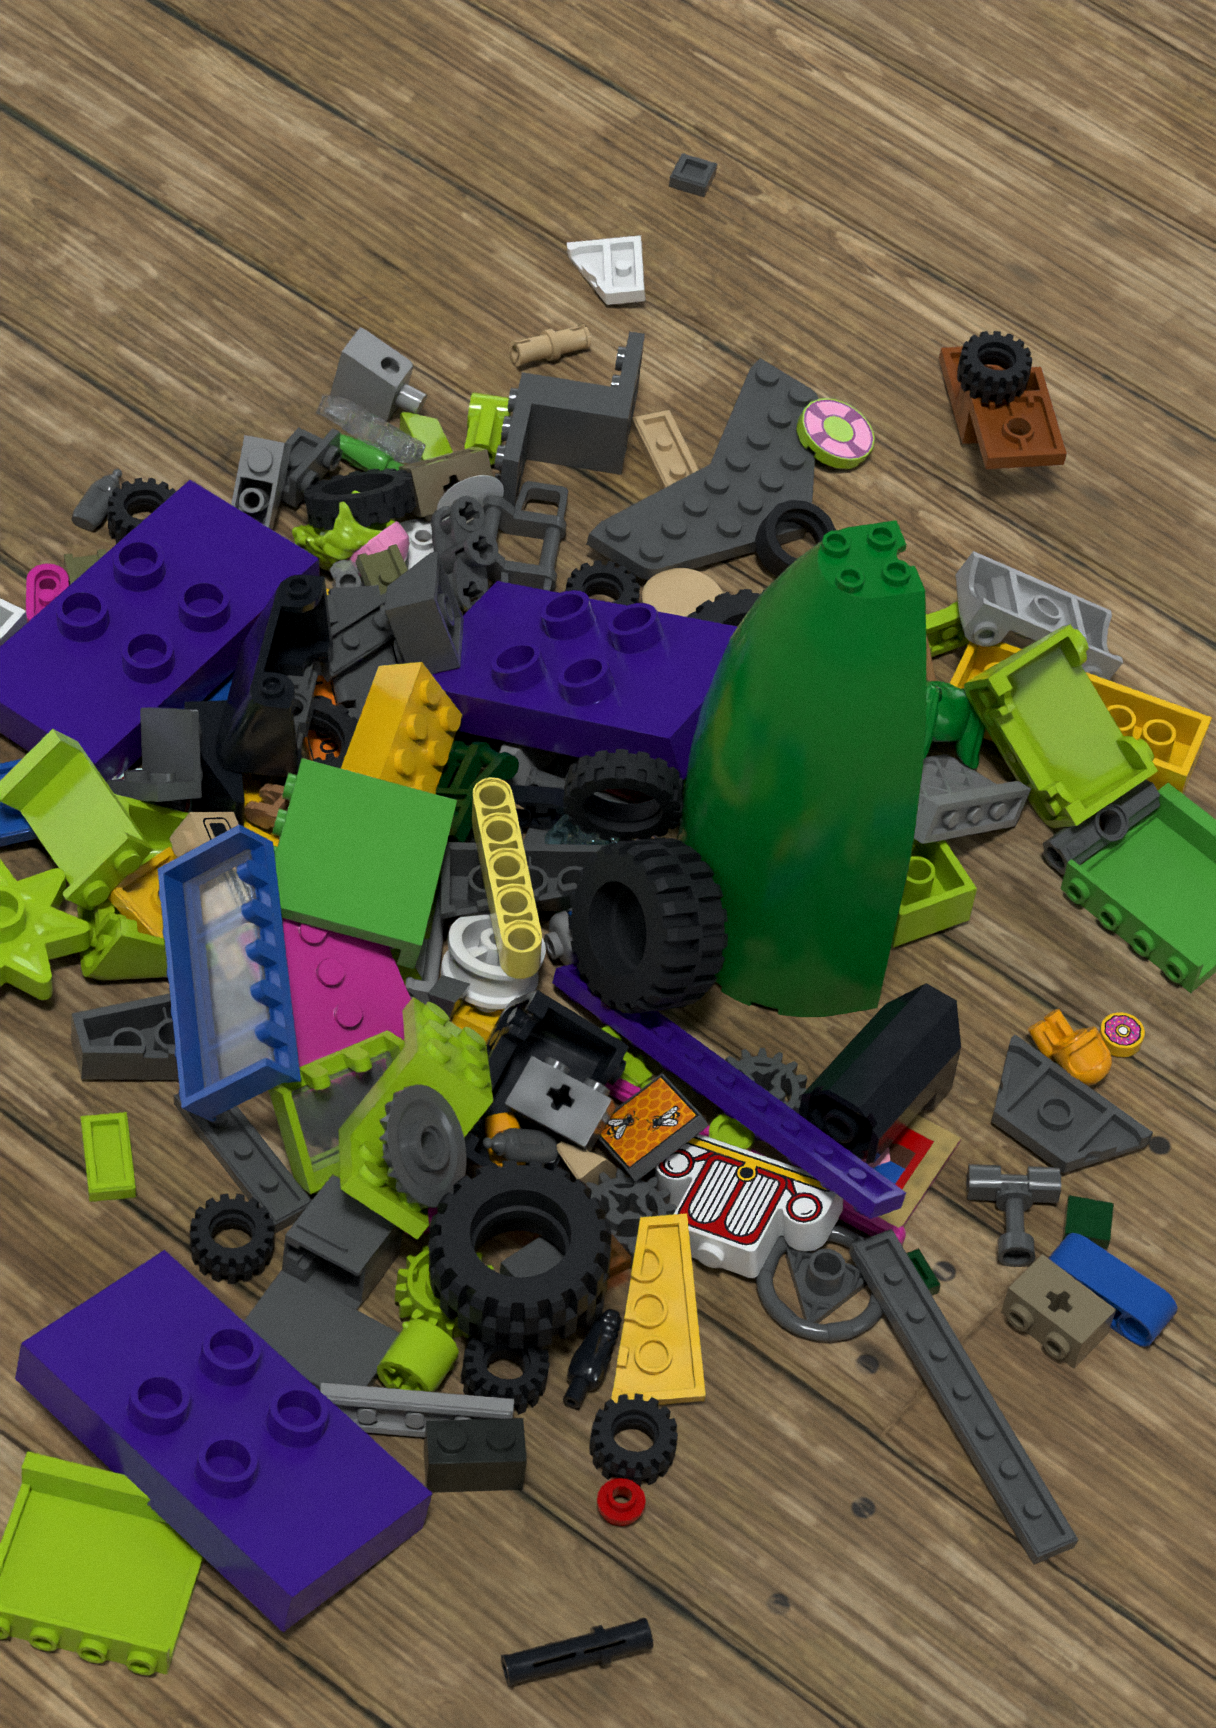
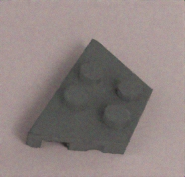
[991,1035,1153,1173]

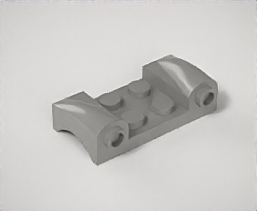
[955,551,1123,680]

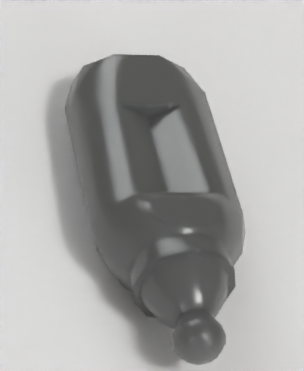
[72,469,122,531]
[482,1128,558,1164]

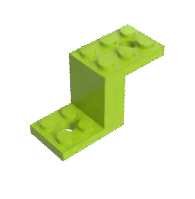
[338,997,493,1240]

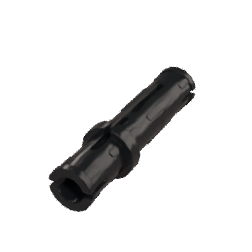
[501,1618,653,1686]

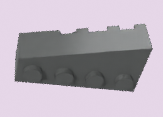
[71,977,271,1080]

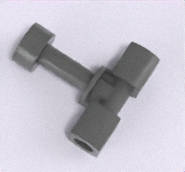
[966,1164,1061,1267]

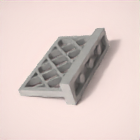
[914,754,1031,844]

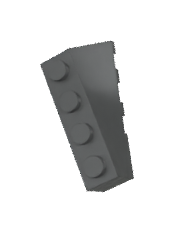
[440,842,604,919]

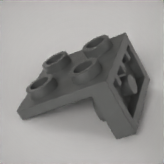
[107,707,203,802]

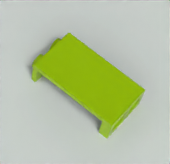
[0,729,153,911]

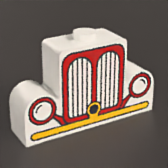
[655,1134,843,1278]

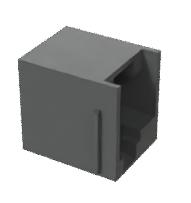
[282,1174,403,1310]

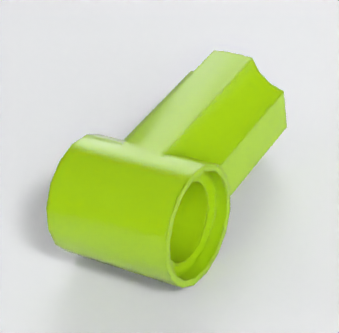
[464,392,511,465]

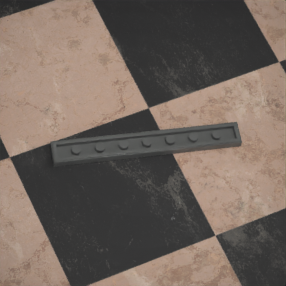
[849,1229,1078,1565]

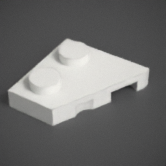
[567,235,645,305]

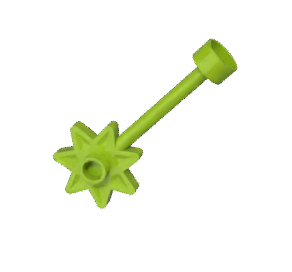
[0,859,90,1000]

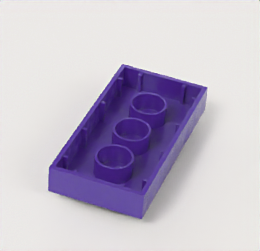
[0,480,319,783]
[432,581,737,780]
[15,1250,433,1632]

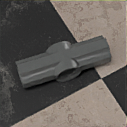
[1042,779,1160,874]

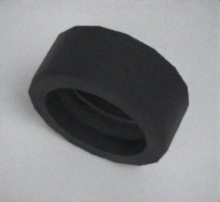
[755,500,836,577]

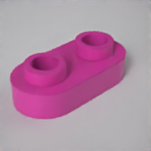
[26,564,69,622]

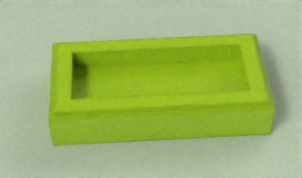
[81,1112,136,1202]

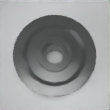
[379,1085,467,1208]

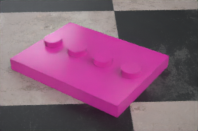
[237,918,411,1099]

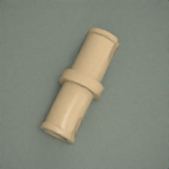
[509,324,591,366]

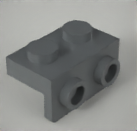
[281,427,342,508]

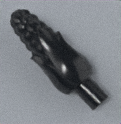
[563,1309,622,1408]

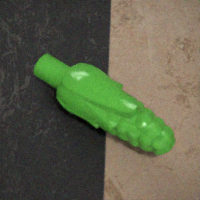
[326,433,404,472]

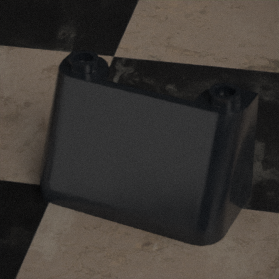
[215,575,333,777]
[464,990,629,1178]

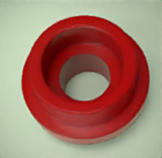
[597,1478,646,1526]

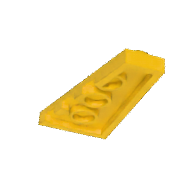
[611,1214,706,1405]

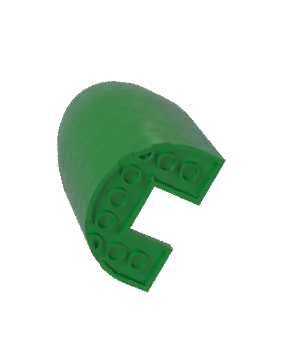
[677,520,927,1017]

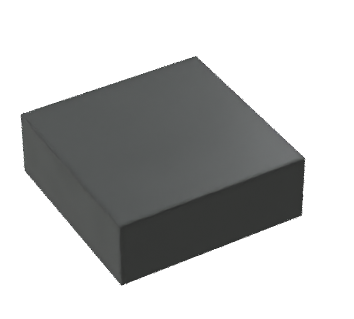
[669,153,718,197]

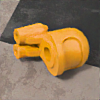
[1027,1009,1112,1086]

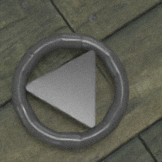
[756,1225,884,1342]

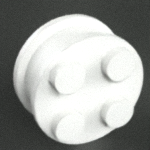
[441,910,546,1012]

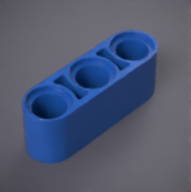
[1048,1233,1177,1347]

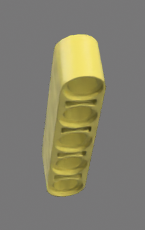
[472,777,542,979]

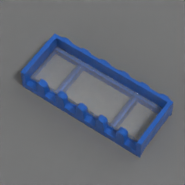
[158,824,301,1122]

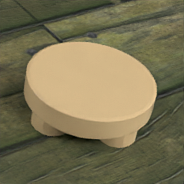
[641,568,723,617]

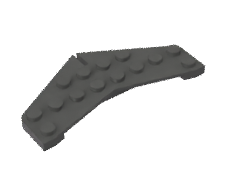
[586,358,818,580]

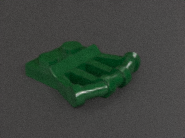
[436,741,519,843]

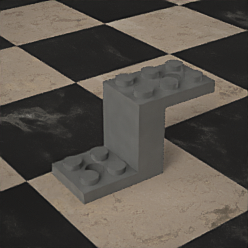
[494,331,645,507]

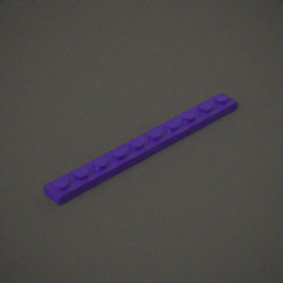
[552,963,906,1219]

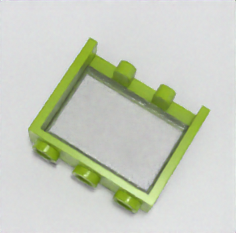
[268,1030,405,1194]

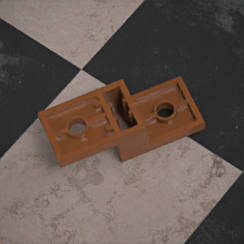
[939,347,1067,469]

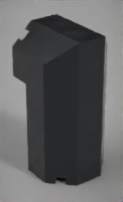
[798,983,961,1164]

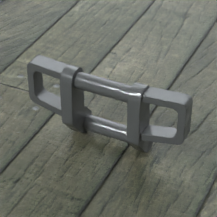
[480,481,568,591]

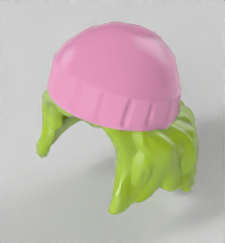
[292,491,410,577]

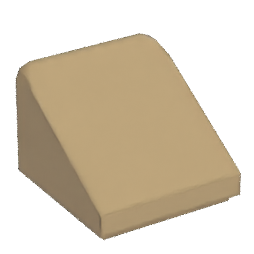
[556,1141,617,1185]

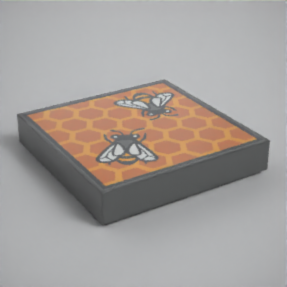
[598,1073,709,1182]

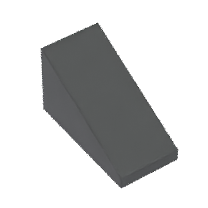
[428,975,470,1022]

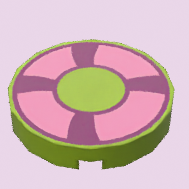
[796,398,875,469]

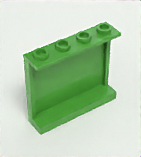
[272,758,457,969]
[1060,783,1216,993]

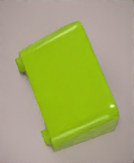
[964,624,1158,828]
[77,794,219,980]

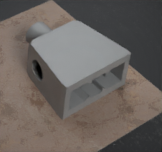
[328,327,427,423]

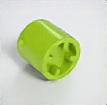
[377,1319,459,1392]

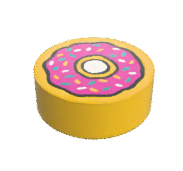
[1099,1012,1145,1057]

